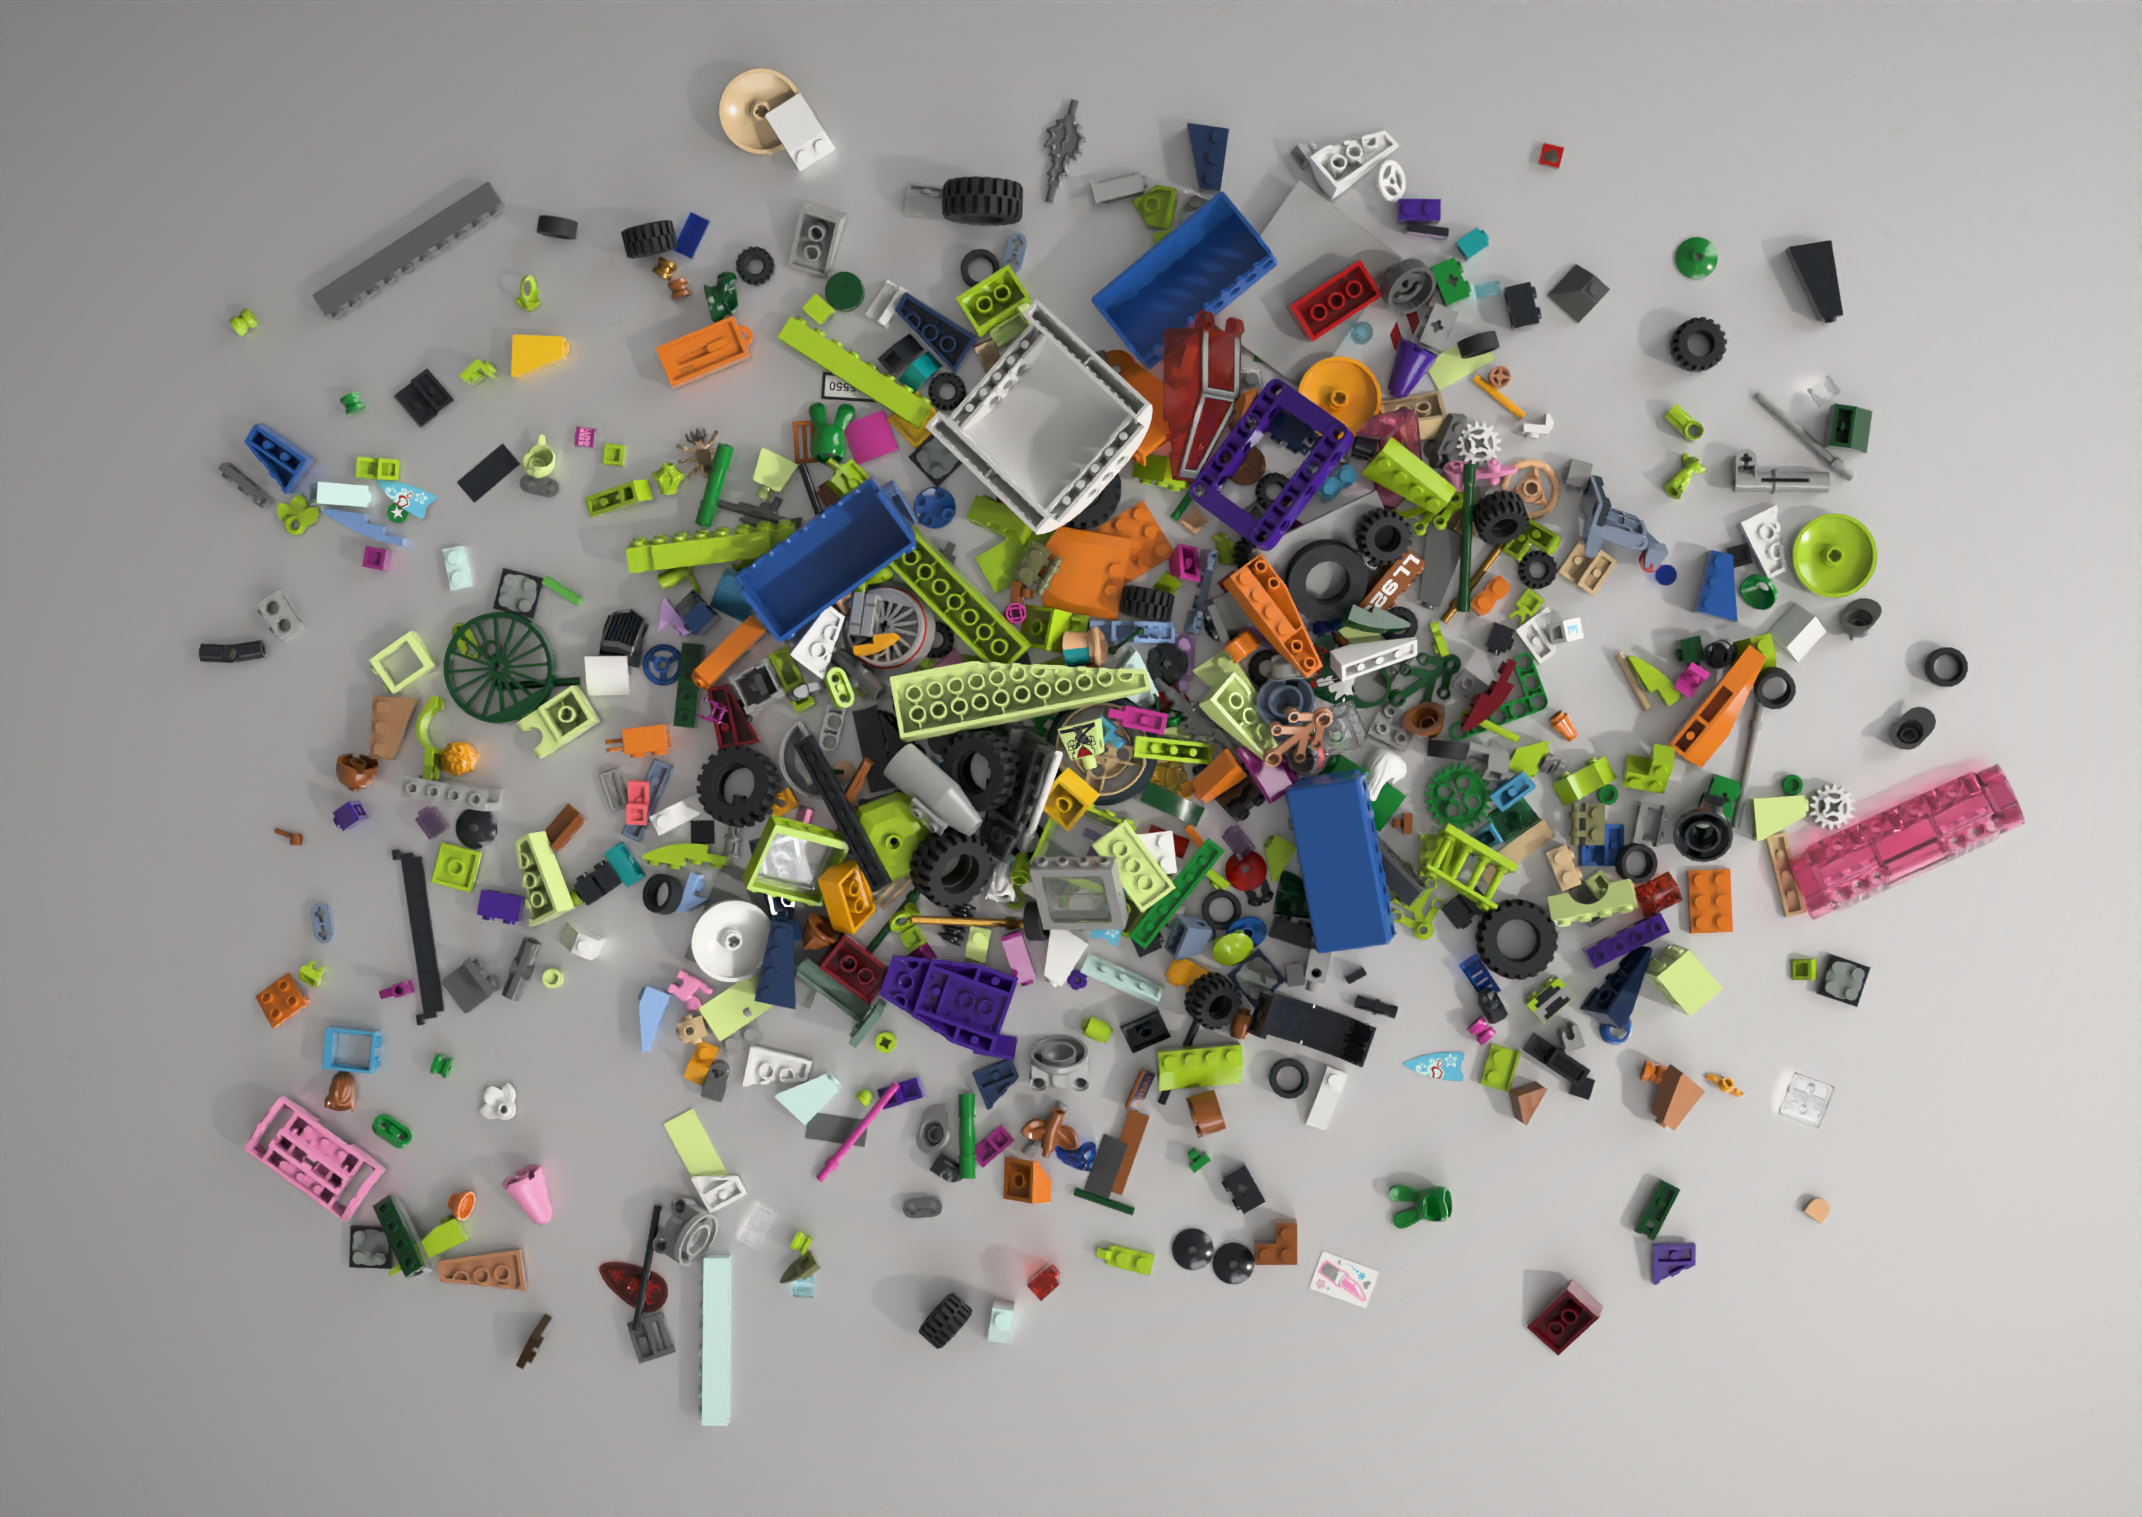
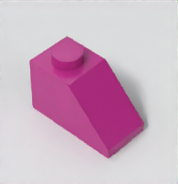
[1168,543,1200,582]

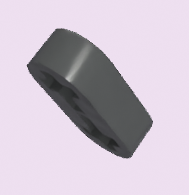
[520,474,560,498]
[903,1197,943,1218]

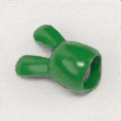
[809,402,855,466]
[1388,1184,1452,1229]

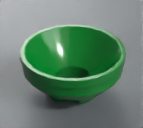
[1740,574,1778,610]

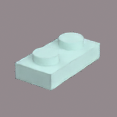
[443,546,472,591]

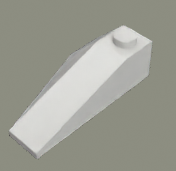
[1309,130,1399,200]

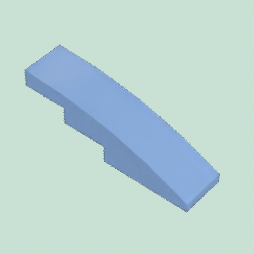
[1088,621,1175,643]

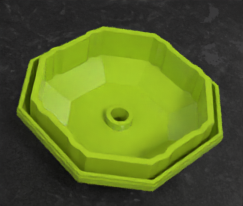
[856,791,933,881]

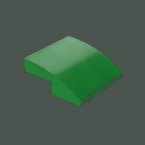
[1370,782,1406,832]

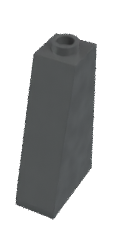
[1418,522,1461,611]

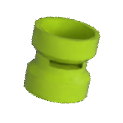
[229,308,259,337]

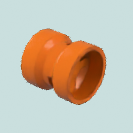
[1640,1060,1667,1086]

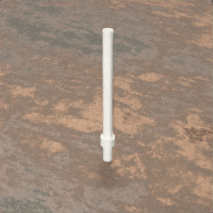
[1020,751,1063,854]

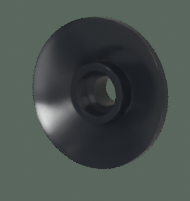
[456,809,498,849]
[1172,1228,1214,1270]
[1212,1242,1254,1284]

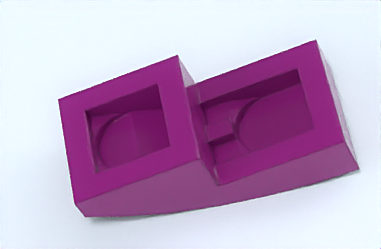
[974,1125,1015,1168]

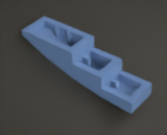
[323,508,408,547]

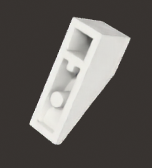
[649,793,706,836]
[1305,1065,1347,1131]

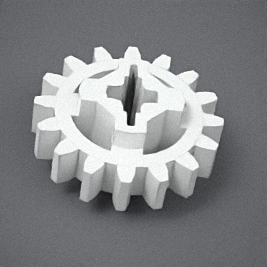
[1455,421,1502,467]
[1808,784,1856,830]

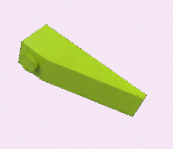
[1133,736,1213,764]
[388,1215,469,1276]

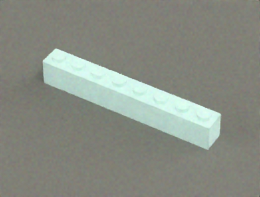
[698,1255,731,1426]

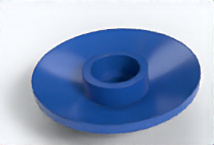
[1226,916,1267,948]

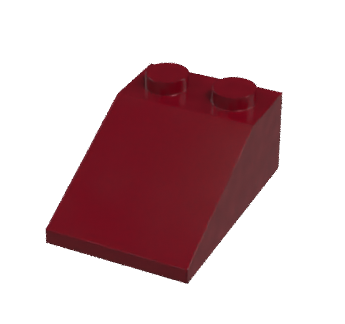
[818,932,889,1005]
[1527,1278,1604,1356]

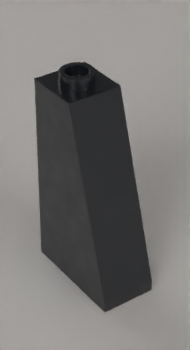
[1785,240,1843,323]

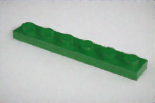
[1129,838,1225,949]

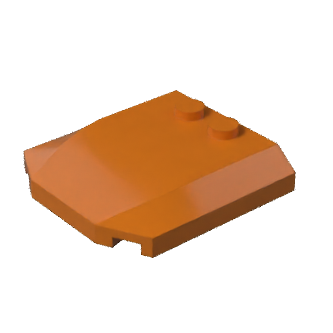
[1040,525,1132,621]

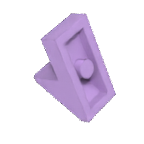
[658,598,691,637]

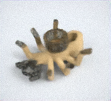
[676,428,725,479]

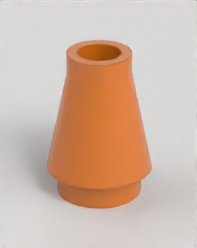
[1549,710,1578,742]

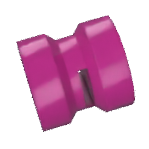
[1003,603,1026,624]
[1466,1016,1496,1045]

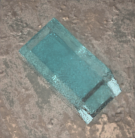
[1474,281,1502,299]

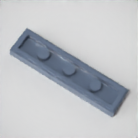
[621,758,674,843]

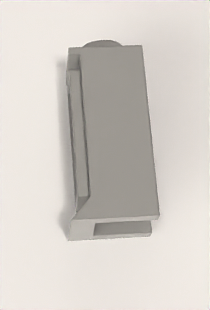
[1090,170,1147,206]

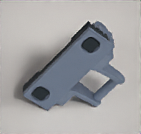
[1581,474,1668,573]

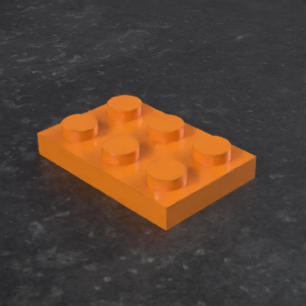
[1687,869,1733,934]

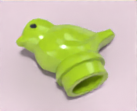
[1211,532,1239,565]

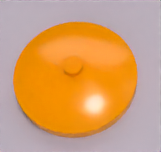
[1298,356,1381,439]

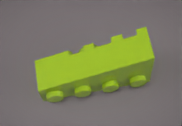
[1360,437,1457,515]

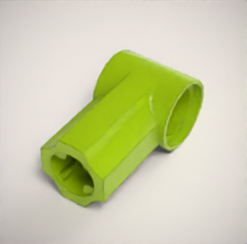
[1664,403,1704,442]

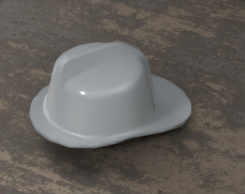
[1266,654,1317,681]
[916,1104,950,1154]

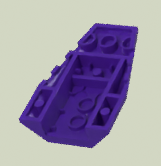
[879,955,1019,1057]

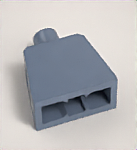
[1164,916,1216,960]

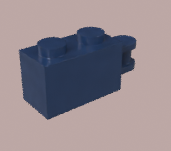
[1267,410,1320,456]

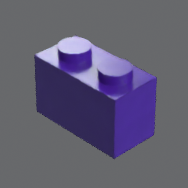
[1396,199,1441,224]
[477,889,526,925]

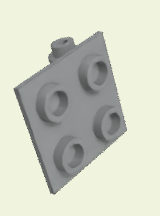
[1367,700,1414,753]

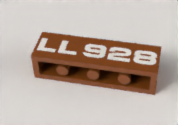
[1358,547,1426,611]

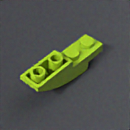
[642,843,730,870]

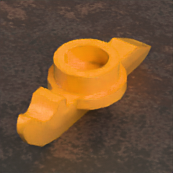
[1705,1074,1744,1097]

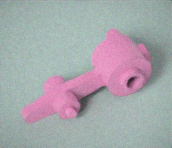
[1440,458,1517,492]

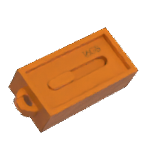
[656,316,753,389]

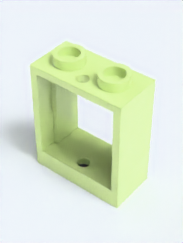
[369,631,438,695]

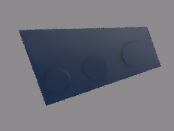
[675,589,722,636]

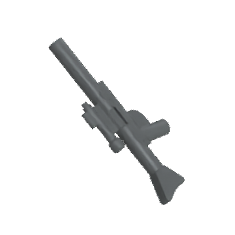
[717,496,803,529]

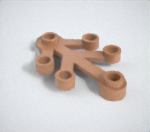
[1263,707,1333,767]

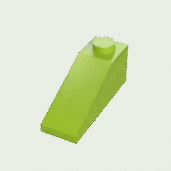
[584,479,653,518]

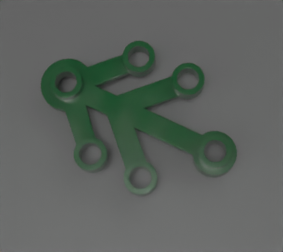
[1388,652,1461,707]

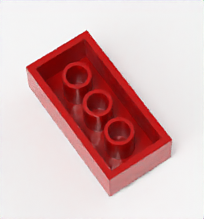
[1286,260,1383,342]

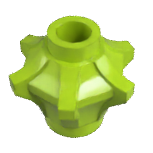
[652,463,685,495]

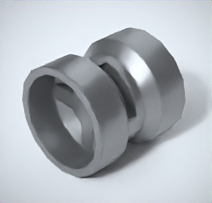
[1539,752,1567,780]

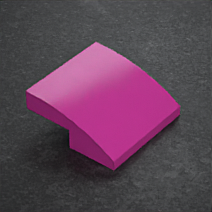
[845,410,899,465]

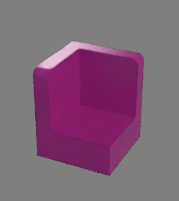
[362,546,392,571]

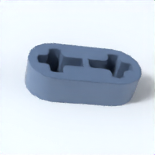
[1003,233,1027,273]
[311,904,335,943]

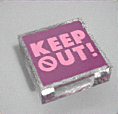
[573,426,597,449]

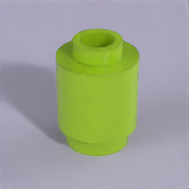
[1080,1016,1113,1043]

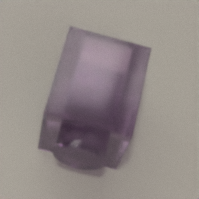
[415,806,450,840]
[1221,824,1256,861]

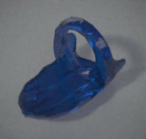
[1055,1141,1097,1172]

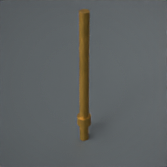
[1440,542,1507,624]
[910,915,1024,930]

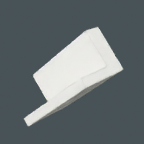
[865,280,908,329]

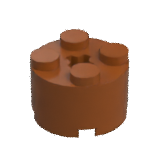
[1186,1090,1226,1138]

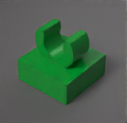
[1187,1148,1211,1173]

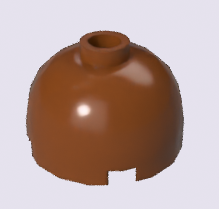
[336,754,379,791]

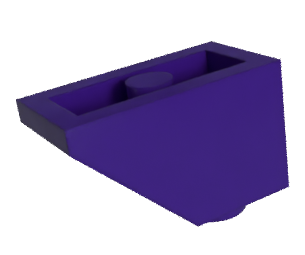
[333,800,369,831]

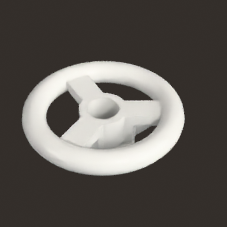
[1375,160,1405,202]

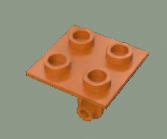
[255,972,309,1029]

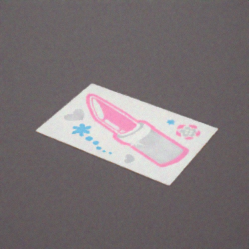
[1309,1251,1379,1309]

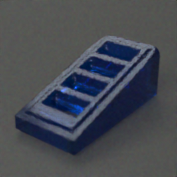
[1459,954,1501,1002]

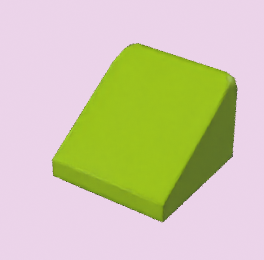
[1153,571,1182,595]
[1792,958,1817,980]

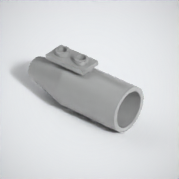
[883,743,983,836]

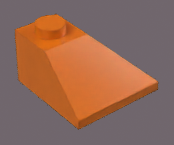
[1004,1157,1051,1204]

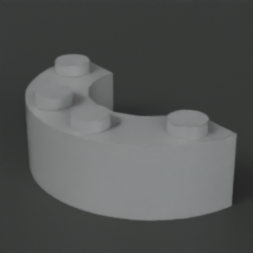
[779,721,822,799]

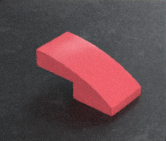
[626,780,650,825]

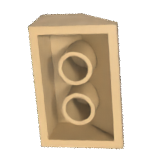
[1379,390,1447,443]

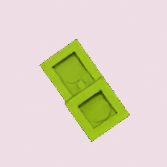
[355,457,400,481]

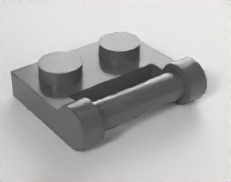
[627,1311,676,1364]

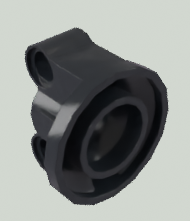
[1673,792,1733,862]

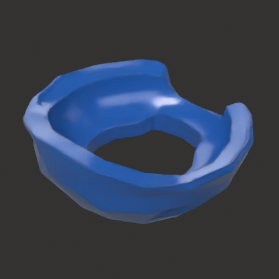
[1599,1018,1633,1045]

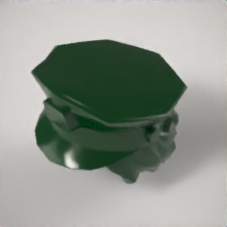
[704,272,738,323]

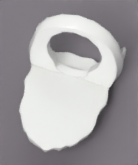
[985,862,1015,903]

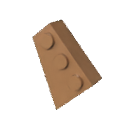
[369,696,420,760]

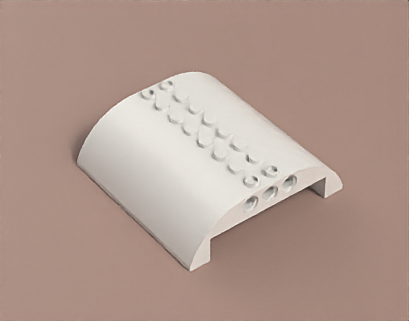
[925,299,1153,535]

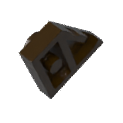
[516,1314,552,1369]

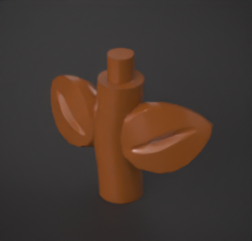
[1020,1108,1079,1158]

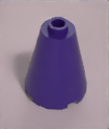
[1388,338,1438,399]

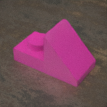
[1674,662,1710,698]

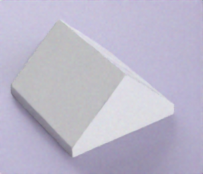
[1766,603,1826,662]

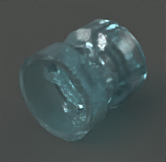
[1351,322,1373,345]

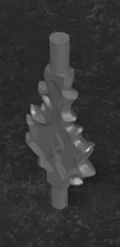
[1044,99,1086,204]
[1153,677,1236,753]

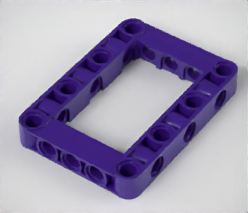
[1189,379,1354,551]

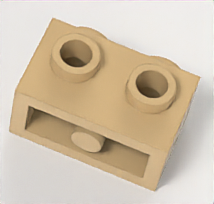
[1543,844,1583,891]

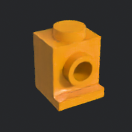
[771,787,800,816]

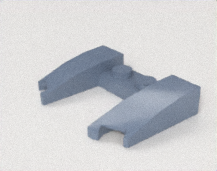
[1183,549,1217,635]

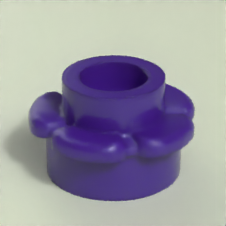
[1067,969,1087,990]

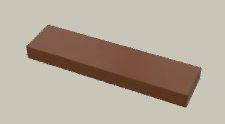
[1111,1110,1150,1195]

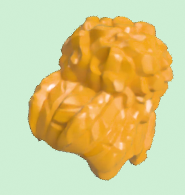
[439,742,479,777]

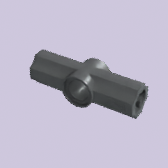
[831,648,887,701]

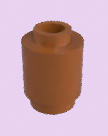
[1229,1007,1252,1040]

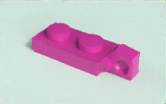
[1108,705,1168,735]

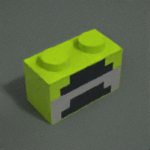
[1524,976,1575,1024]

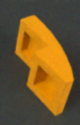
[853,633,899,657]

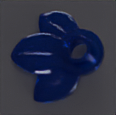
[1312,618,1345,636]

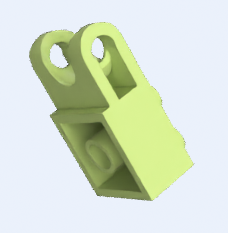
[517,685,601,759]

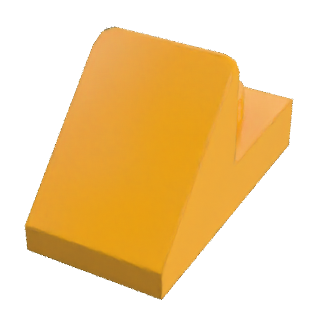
[683,1040,720,1086]

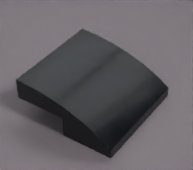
[394,369,454,429]

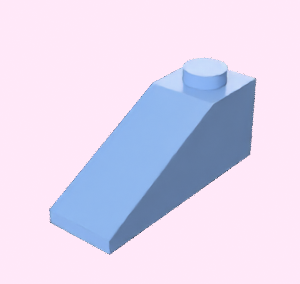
[638,984,672,1053]

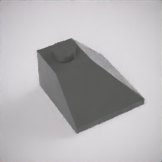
[1547,264,1610,323]

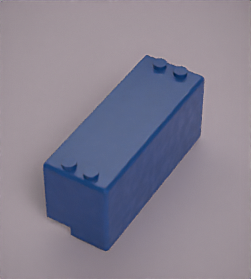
[1091,191,1278,369]
[736,476,916,642]
[1285,769,1397,953]

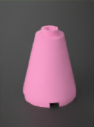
[502,1164,553,1225]

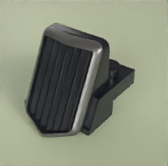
[599,609,649,668]

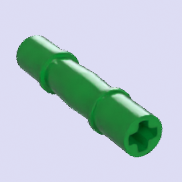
[695,443,734,528]
[957,1094,977,1179]

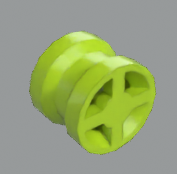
[875,1031,897,1053]
[789,1230,813,1256]

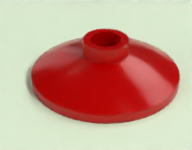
[1225,850,1267,891]

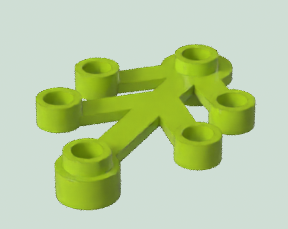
[1392,492,1463,536]
[1388,861,1444,940]

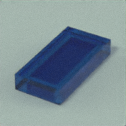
[673,212,710,260]

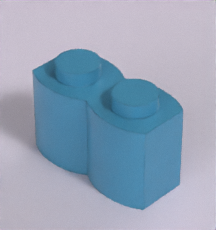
[1316,464,1358,503]

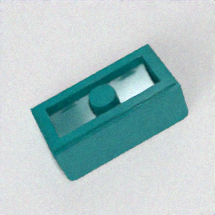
[604,842,646,887]

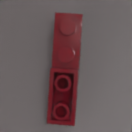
[1459,659,1517,732]

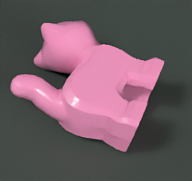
[667,969,713,1013]

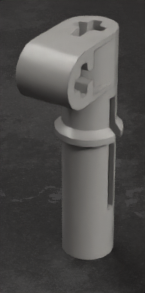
[1731,449,1830,495]

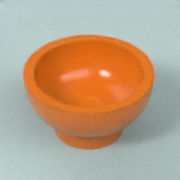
[448,1191,475,1221]

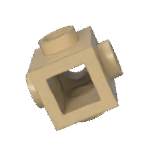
[676,1014,710,1045]

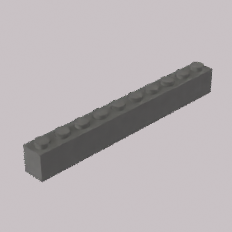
[312,182,505,319]

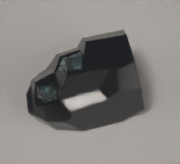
[1477,987,1508,1024]
[929,1151,962,1183]

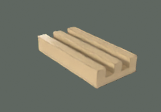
[872,876,912,911]

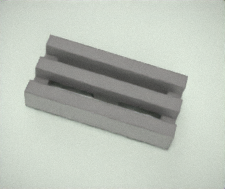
[598,767,628,813]

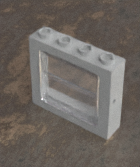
[1029,856,1129,930]

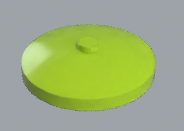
[1791,513,1877,598]

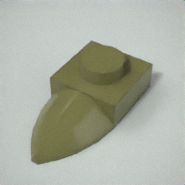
[780,1250,821,1283]

